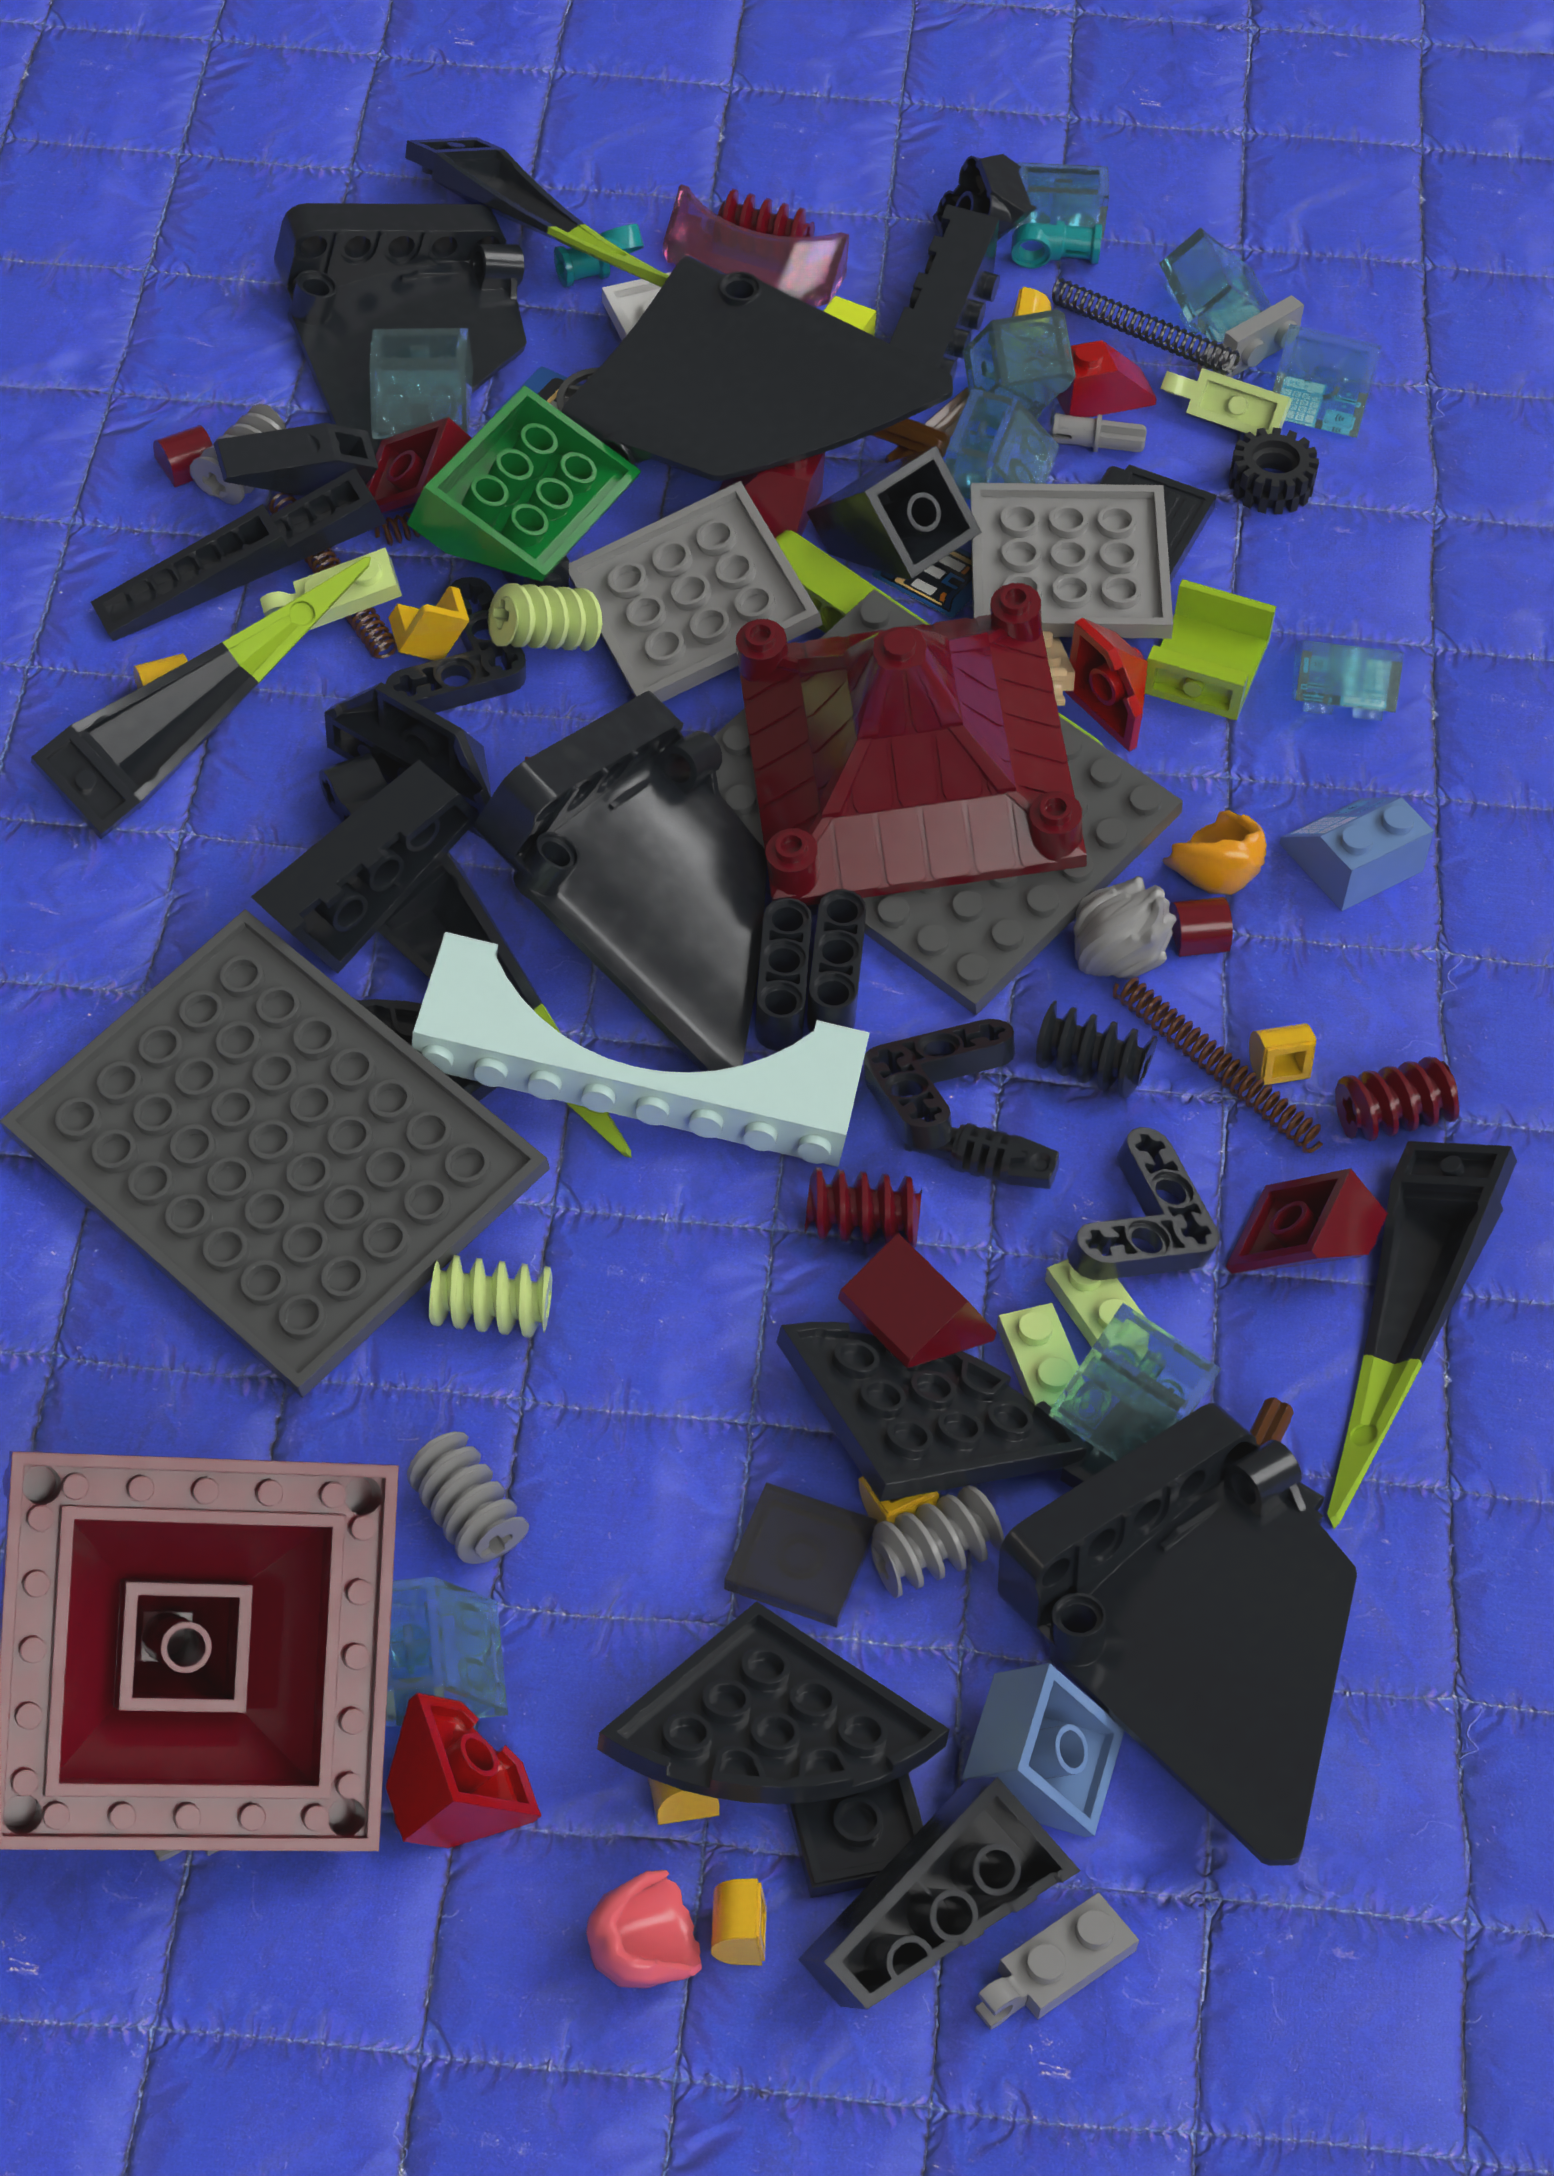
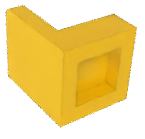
[388,586,469,661]

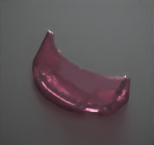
[663,184,849,307]

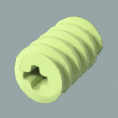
[488,583,603,651]
[429,1255,552,1338]

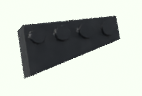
[889,204,1000,381]
[251,760,480,974]
[798,1777,1081,2010]

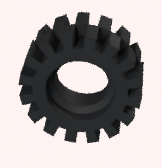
[1229,427,1319,515]

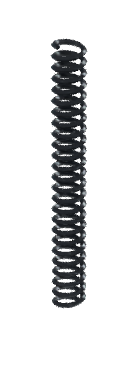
[1052,278,1240,375]

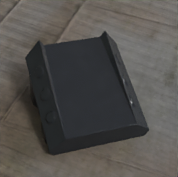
[932,154,1037,241]

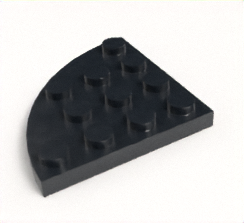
[776,1322,1088,1502]
[597,1601,950,1804]

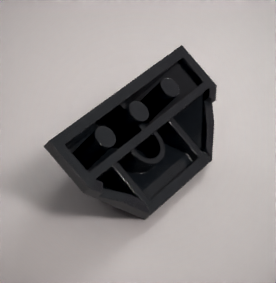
[324,682,491,839]

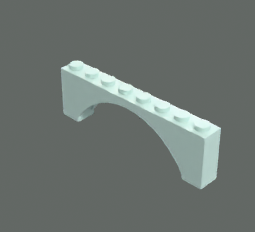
[412,932,870,1167]

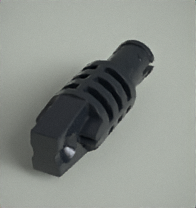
[904,1123,1060,1189]

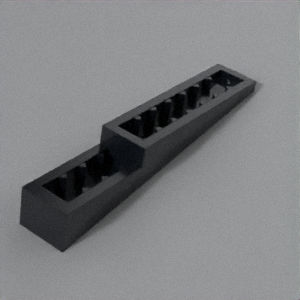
[91,468,387,641]

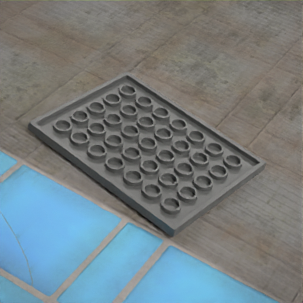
[713,589,1183,1015]
[0,909,550,1398]

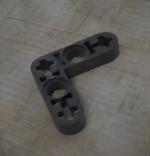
[385,577,526,713]
[864,1019,1015,1150]
[1067,1127,1220,1280]

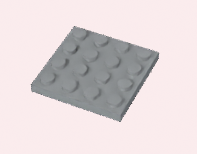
[569,481,823,702]
[970,483,1173,639]

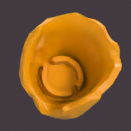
[1162,810,1267,895]

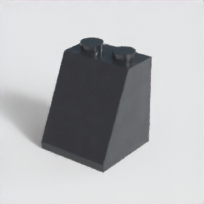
[807,446,982,580]

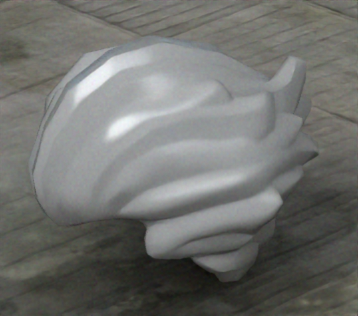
[1073,876,1177,980]

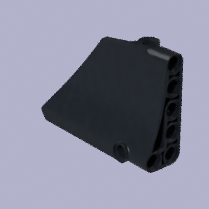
[274,203,527,456]
[561,256,953,481]
[473,691,767,1071]
[998,1403,1357,1866]

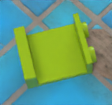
[1145,579,1277,721]

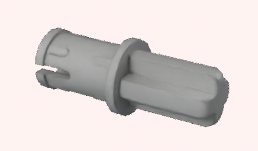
[1051,413,1147,452]

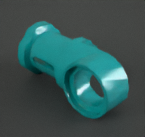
[1011,220,1102,269]
[554,224,644,287]

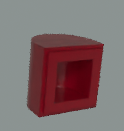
[153,425,212,487]
[1169,897,1233,957]

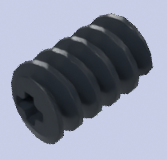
[1036,1001,1158,1098]

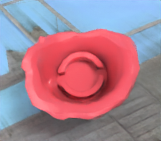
[586,1870,702,1988]

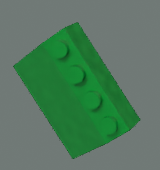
[407,385,641,582]

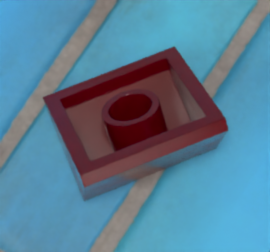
[838,1233,997,1368]

